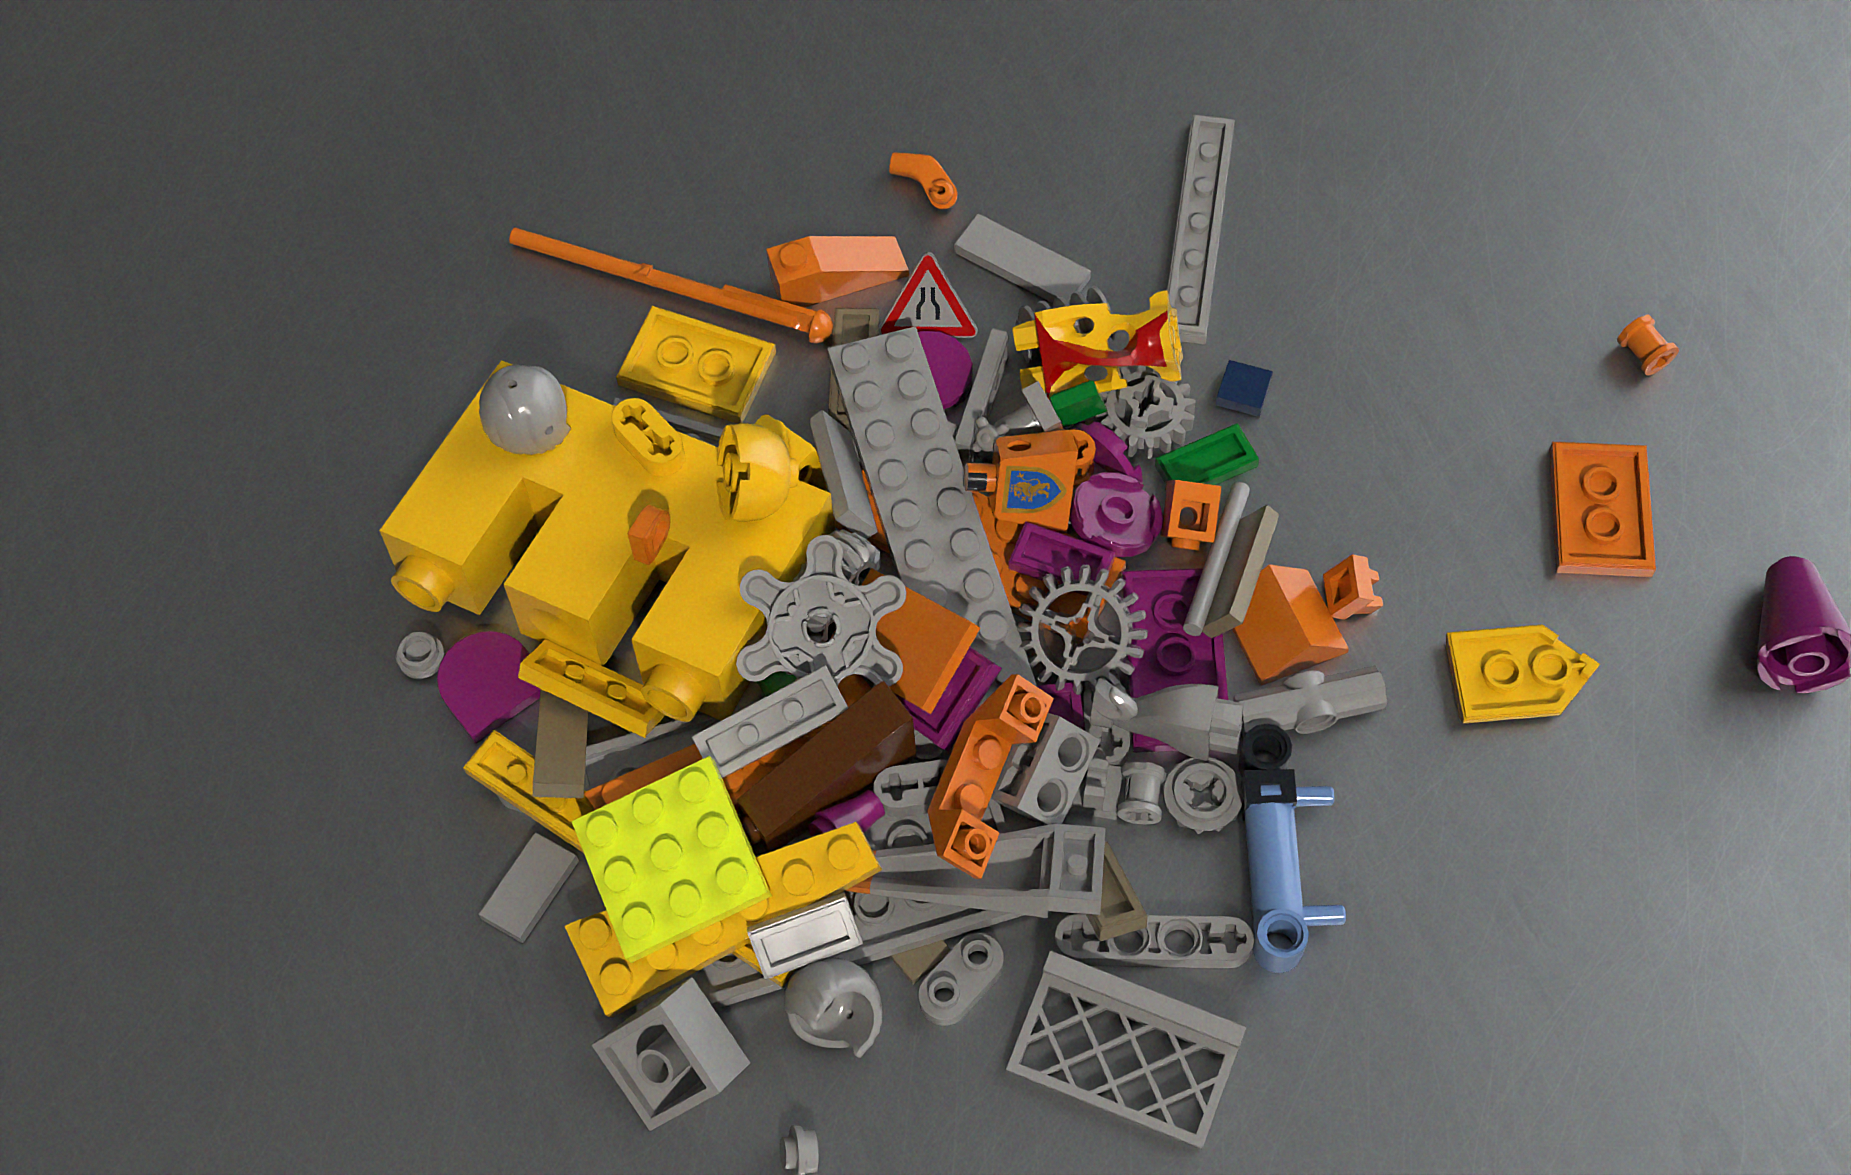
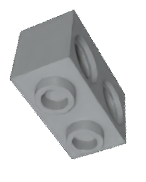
[990,713,1101,825]

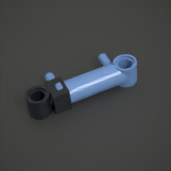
[1238,724,1346,973]

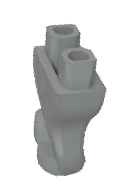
[1091,678,1244,761]

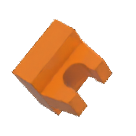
[1323,554,1383,620]

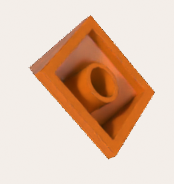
[1232,564,1349,686]

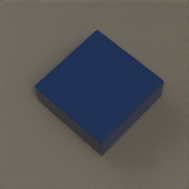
[1216,360,1273,417]

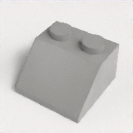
[592,977,750,1131]

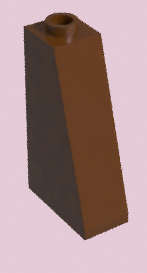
[737,680,916,853]

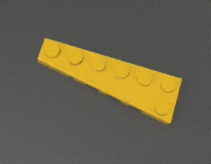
[564,822,882,1018]

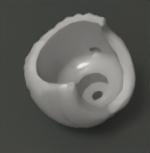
[479,365,571,455]
[784,957,883,1058]

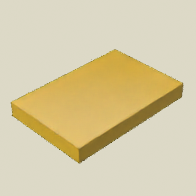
[616,306,776,423]

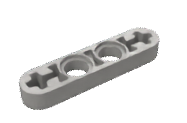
[1054,914,1254,969]

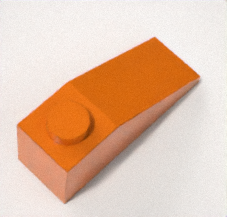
[766,236,909,307]

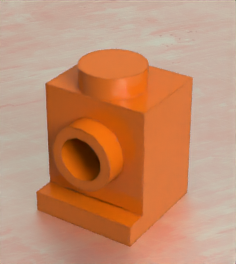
[1160,480,1222,551]

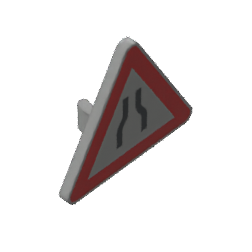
[879,252,977,338]

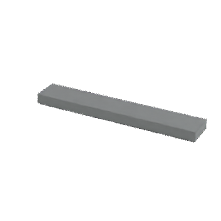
[1167,114,1235,345]

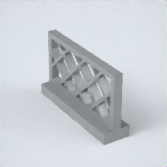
[1006,951,1246,1149]

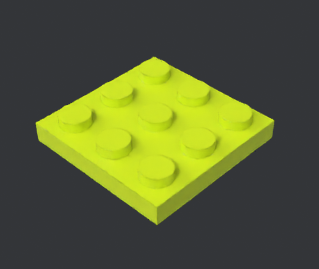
[571,756,772,963]

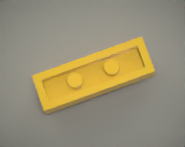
[518,639,666,738]

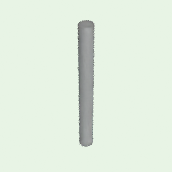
[1183,482,1250,636]

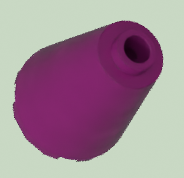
[1756,556,1851,693]

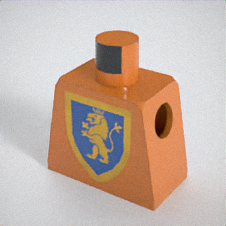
[964,430,1078,532]

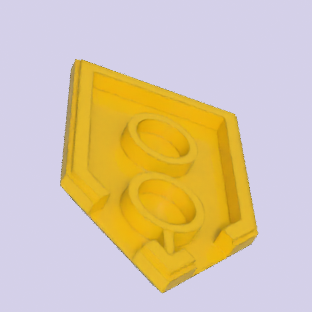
[1446,624,1600,724]

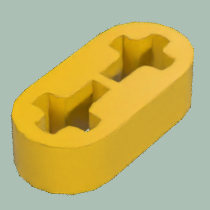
[611,398,685,477]

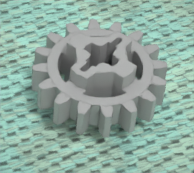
[1095,366,1196,459]

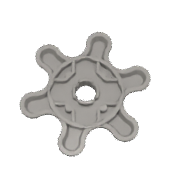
[736,535,907,686]

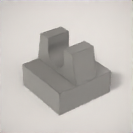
[1069,758,1123,820]

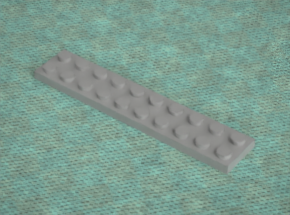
[828,326,1037,750]

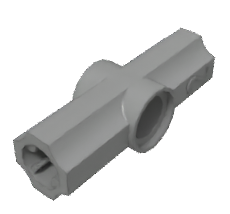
[1233,665,1387,739]

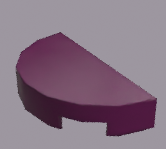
[1068,420,1143,483]

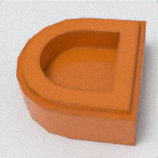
[627,505,670,565]

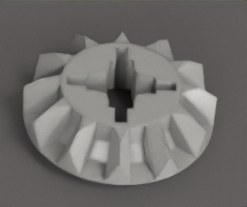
[1163,757,1243,834]

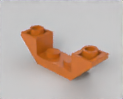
[927,674,1054,879]

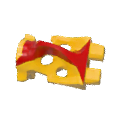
[1012,290,1183,400]

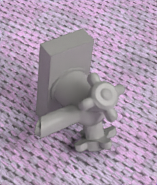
[972,381,1064,461]

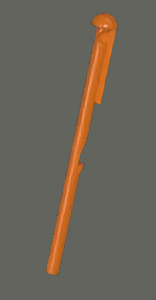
[509,227,833,344]

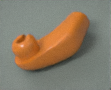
[889,152,958,210]

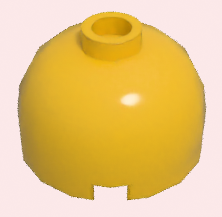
[717,423,799,522]

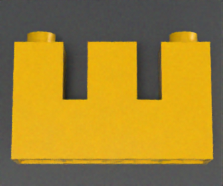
[379,360,835,722]

